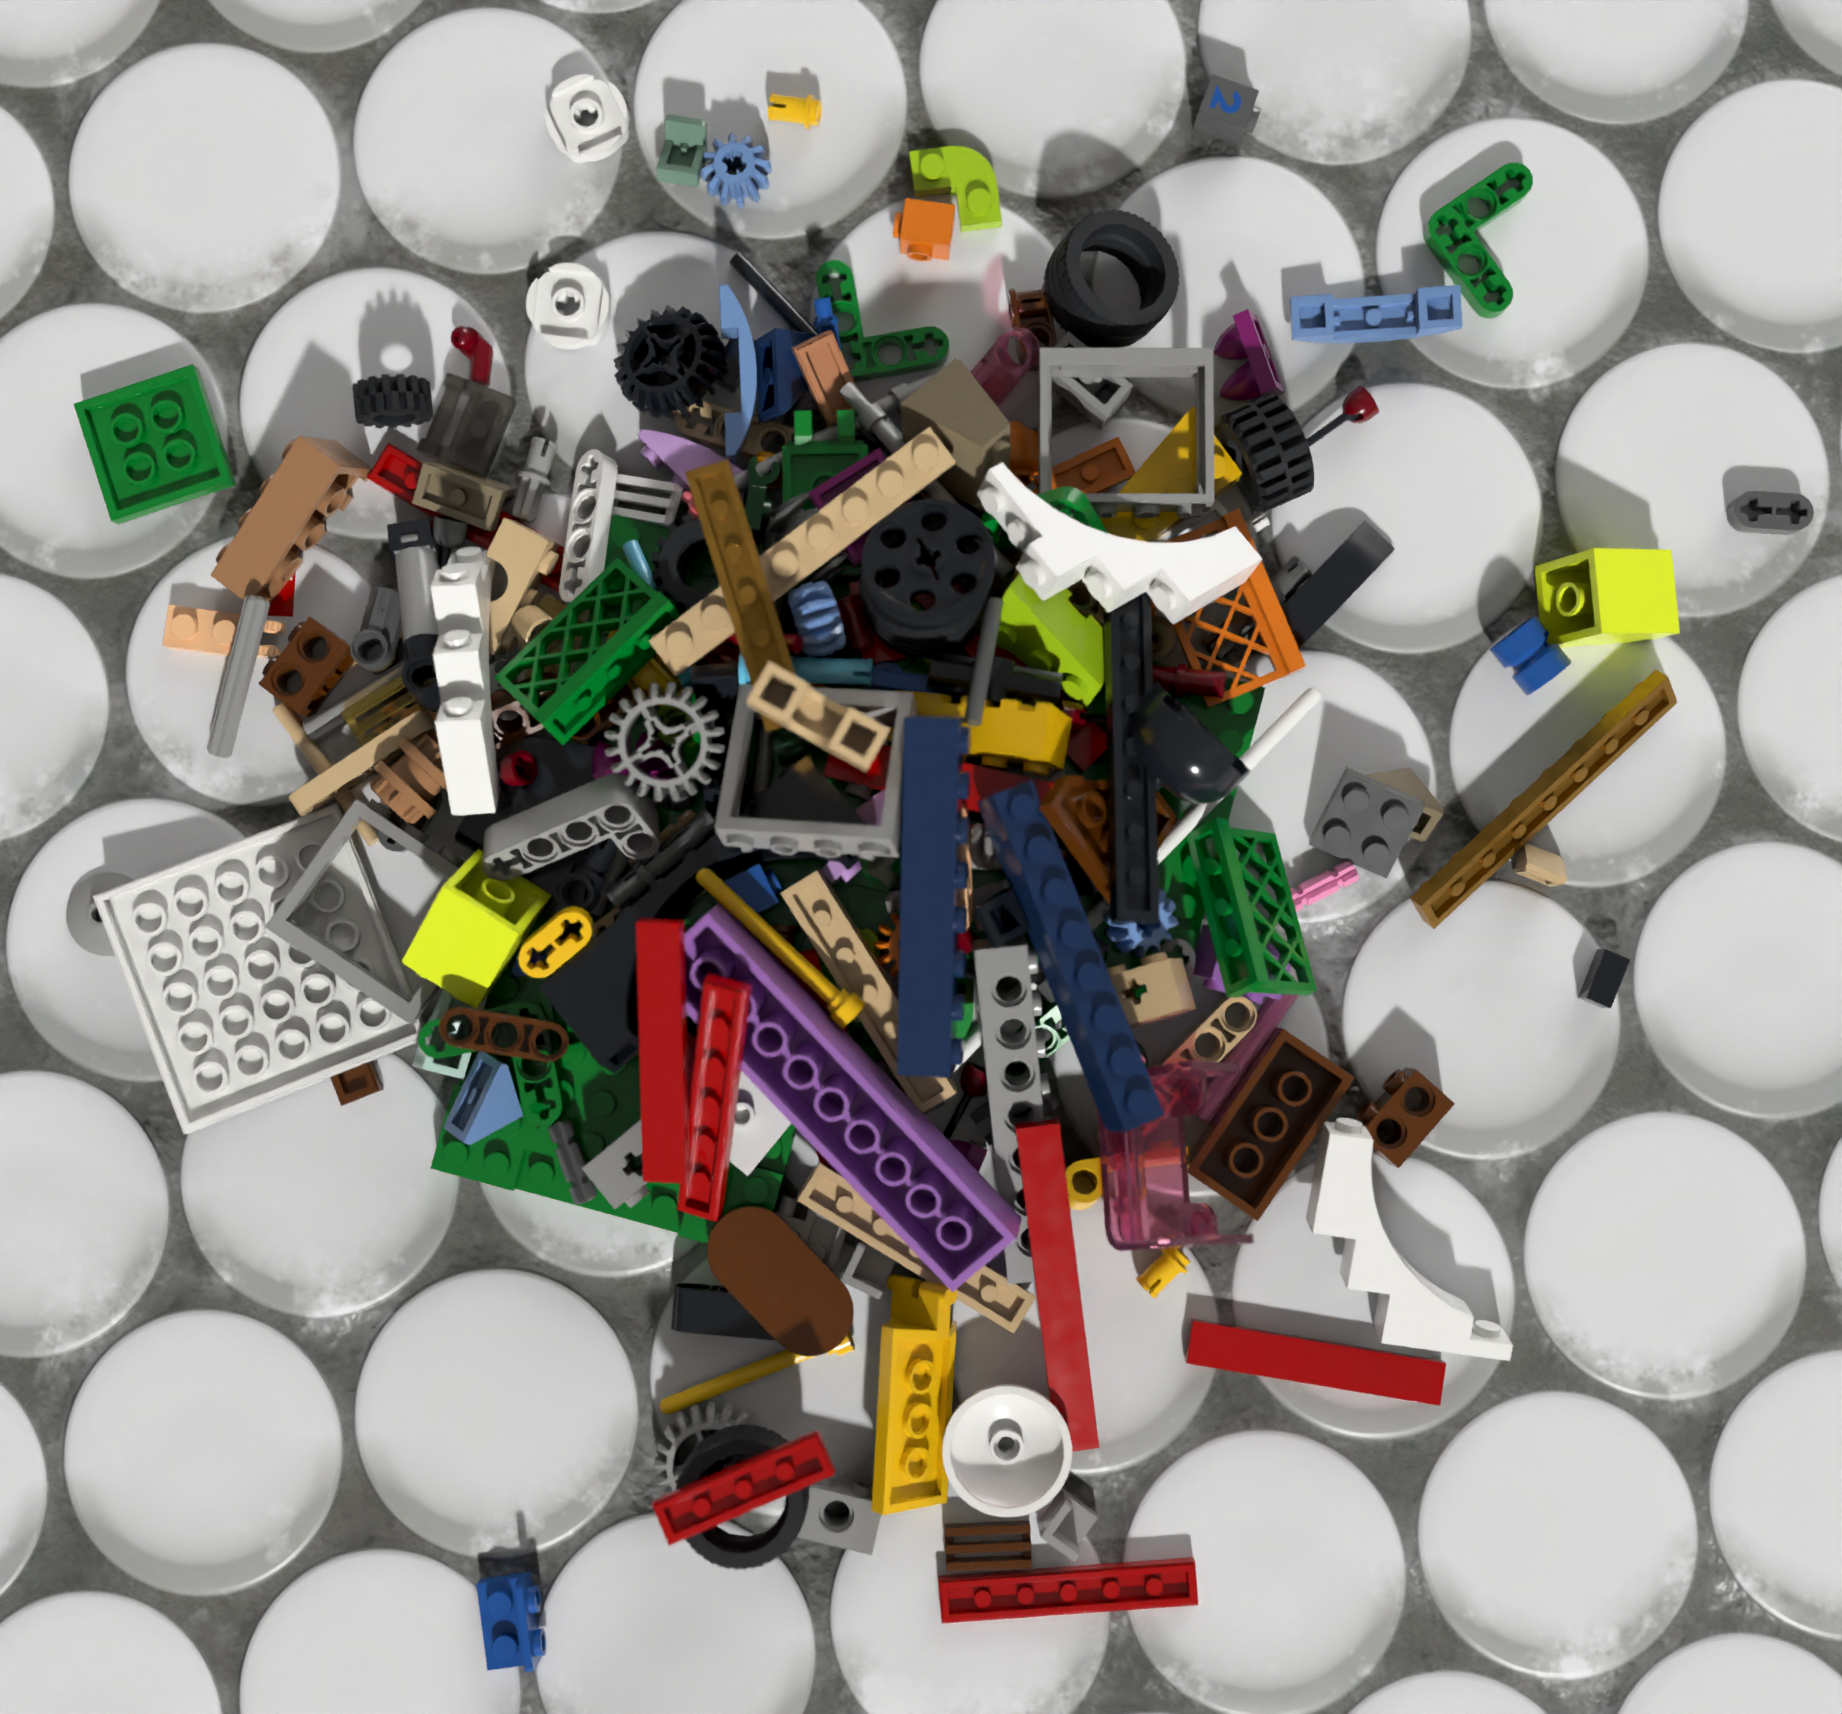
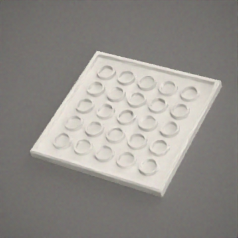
[93,803,426,1135]

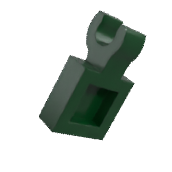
[742,457,780,535]

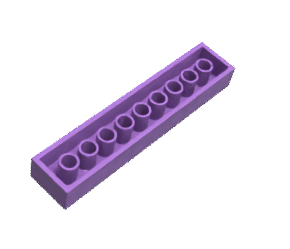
[684,903,1022,1292]

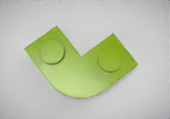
[909,146,1002,232]

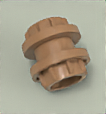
[370,733,447,824]

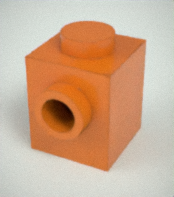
[893,198,955,262]

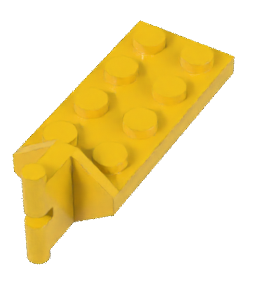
[872,1274,957,1515]

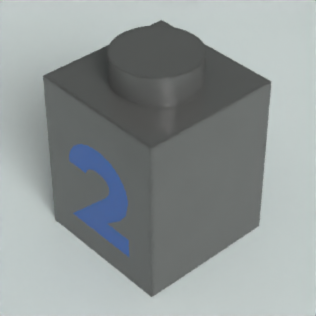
[1193,74,1261,146]

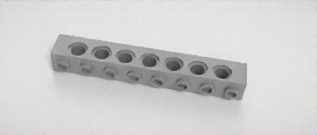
[972,935,1052,1284]

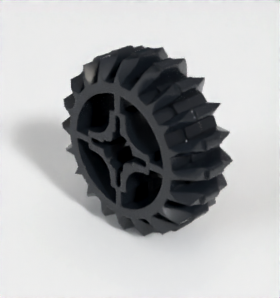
[613,305,727,420]

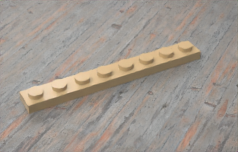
[649,426,956,677]

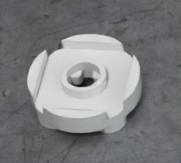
[544,74,630,163]
[526,263,612,350]

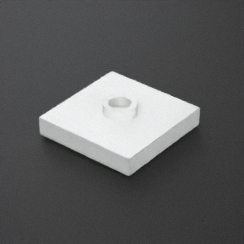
[730,1071,791,1176]

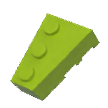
[996,573,1105,708]

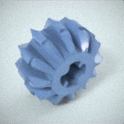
[700,132,772,209]
[787,581,846,658]
[1102,888,1179,958]

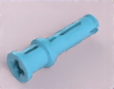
[738,651,873,687]

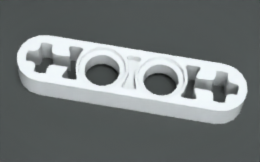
[559,449,618,604]

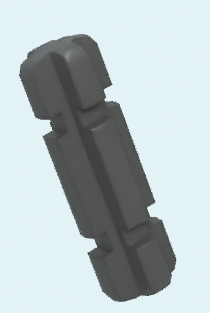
[548,1119,597,1204]

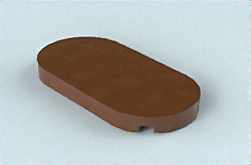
[707,1205,854,1356]

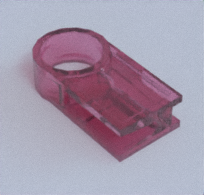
[970,327,1040,406]

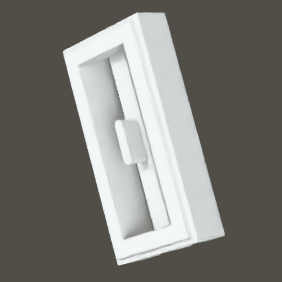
[611,474,684,527]

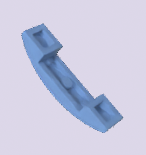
[719,285,757,464]
[1290,285,1463,343]

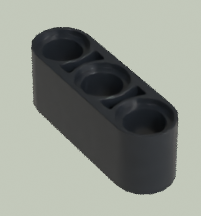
[671,1283,776,1341]

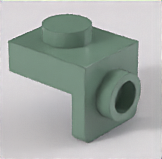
[656,114,708,187]

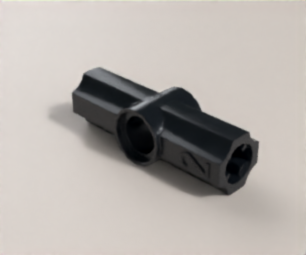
[926,651,1063,708]

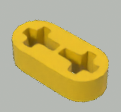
[518,906,594,978]

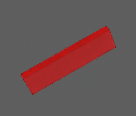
[652,1429,836,1546]

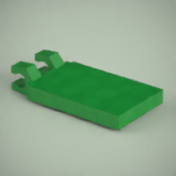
[782,410,868,576]

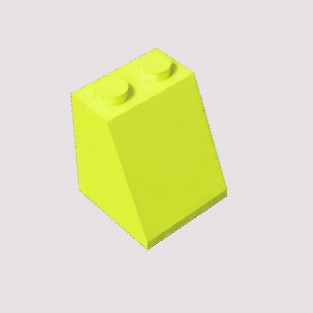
[1534,548,1680,648]
[401,849,552,1009]

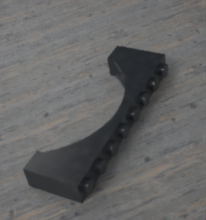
[539,756,867,1074]

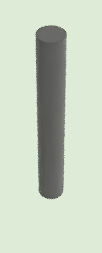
[964,597,1004,726]

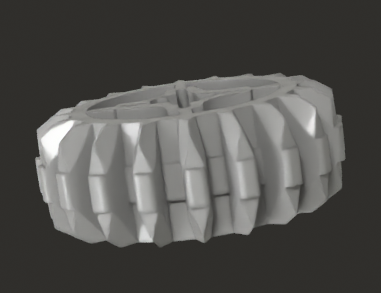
[605,682,726,801]
[653,1401,758,1496]

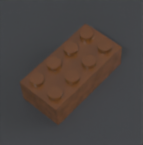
[1179,1027,1355,1221]

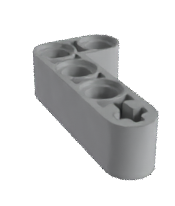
[482,773,660,881]

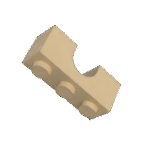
[485,517,559,656]
[746,661,890,773]

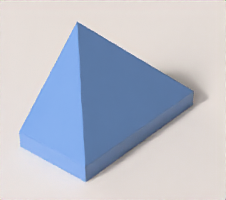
[443,1051,523,1145]

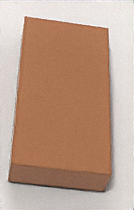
[791,330,857,428]

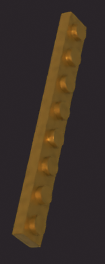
[1410,670,1678,929]

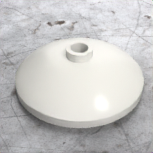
[942,1384,1072,1517]

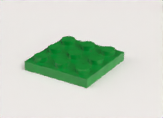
[74,364,236,525]

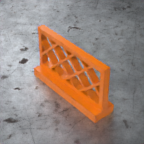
[1165,509,1306,709]

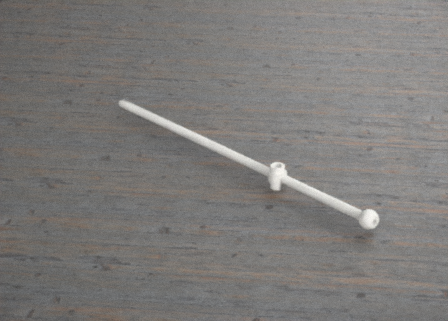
[907,688,1321,1097]

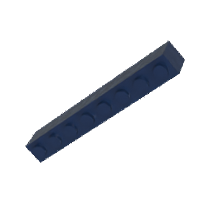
[897,715,971,1078]
[977,780,1164,1132]

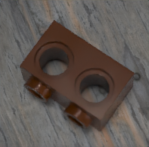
[259,616,355,718]
[1354,1067,1455,1168]

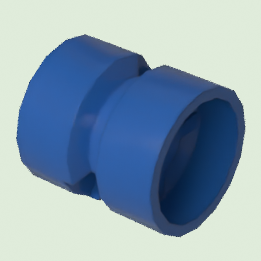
[1490,615,1572,696]

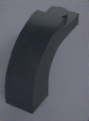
[691,663,751,817]

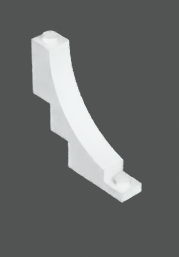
[1306,1118,1513,1361]

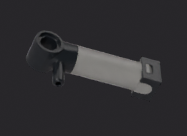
[387,517,442,710]

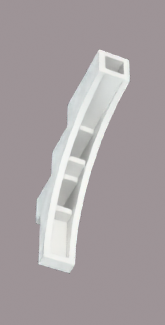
[976,463,1262,624]
[431,546,501,816]

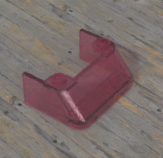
[1097,1060,1254,1251]

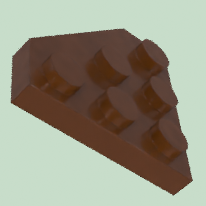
[1038,775,1178,905]

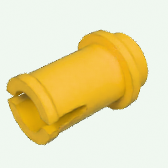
[768,93,822,129]
[1136,1243,1191,1298]

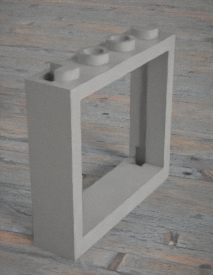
[1037,348,1214,518]
[715,684,919,861]
[265,799,464,1024]

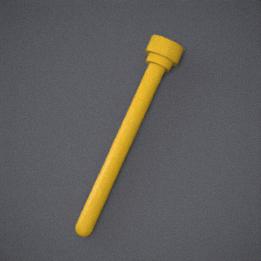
[696,868,866,1029]
[659,1330,855,1415]

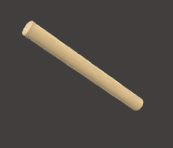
[272,703,379,846]

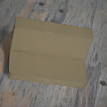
[412,461,516,532]

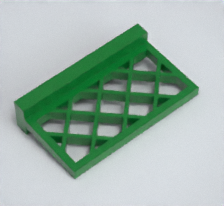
[494,558,682,745]
[1186,818,1317,997]

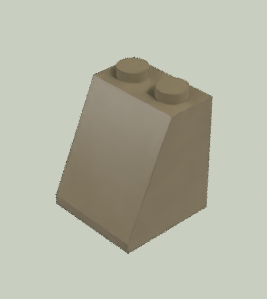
[901,359,1011,512]

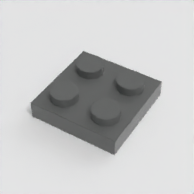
[1309,767,1425,878]

